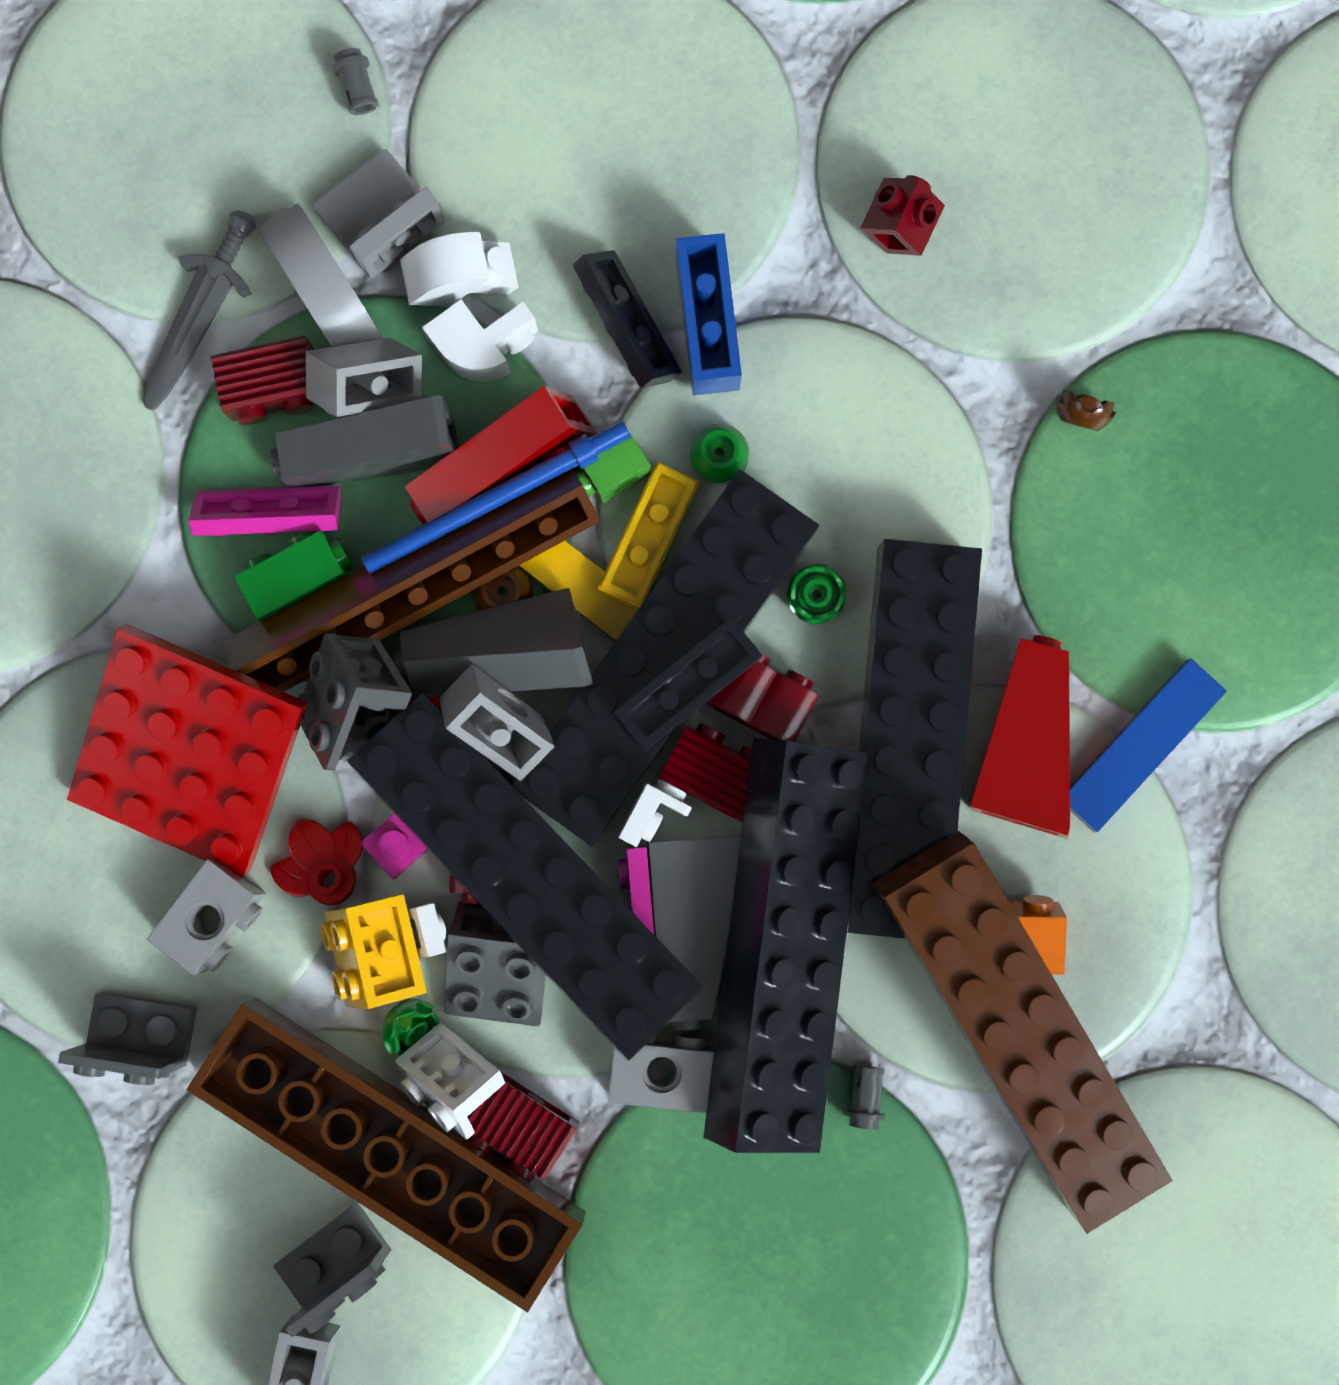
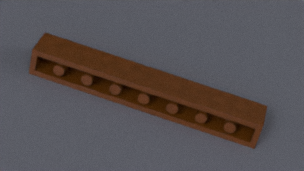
[222,469,600,692]

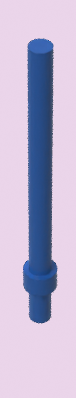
[361,420,631,574]

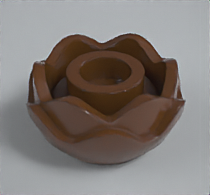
[1056,389,1116,431]
[473,566,533,611]

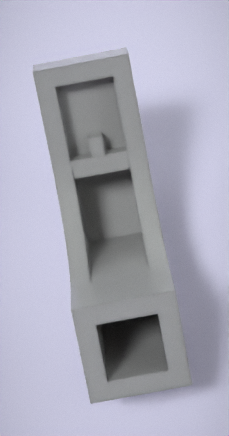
[258,203,383,347]

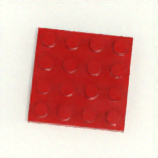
[67,623,308,878]

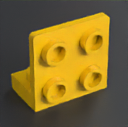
[321,894,427,1009]

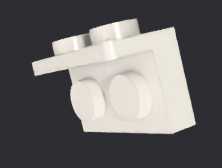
[617,780,692,847]
[395,1022,505,1140]

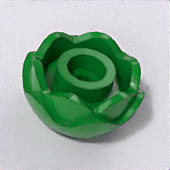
[690,424,749,484]
[787,564,848,624]
[382,999,439,1056]

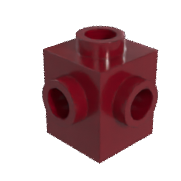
[860,175,945,256]

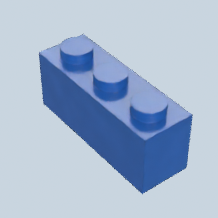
[676,233,742,396]

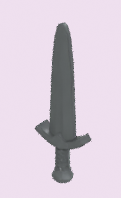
[144,210,256,411]

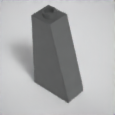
[270,395,458,487]
[394,588,593,698]
[649,836,741,1030]

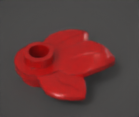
[270,818,363,906]

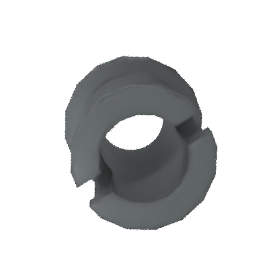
[332,48,379,115]
[845,1065,885,1129]

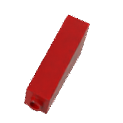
[405,386,597,524]
[970,635,1070,839]

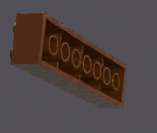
[872,831,1173,1234]
[186,998,586,1313]

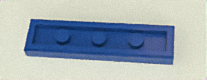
[1070,658,1227,832]

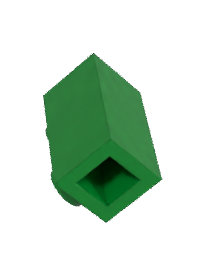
[234,530,353,621]

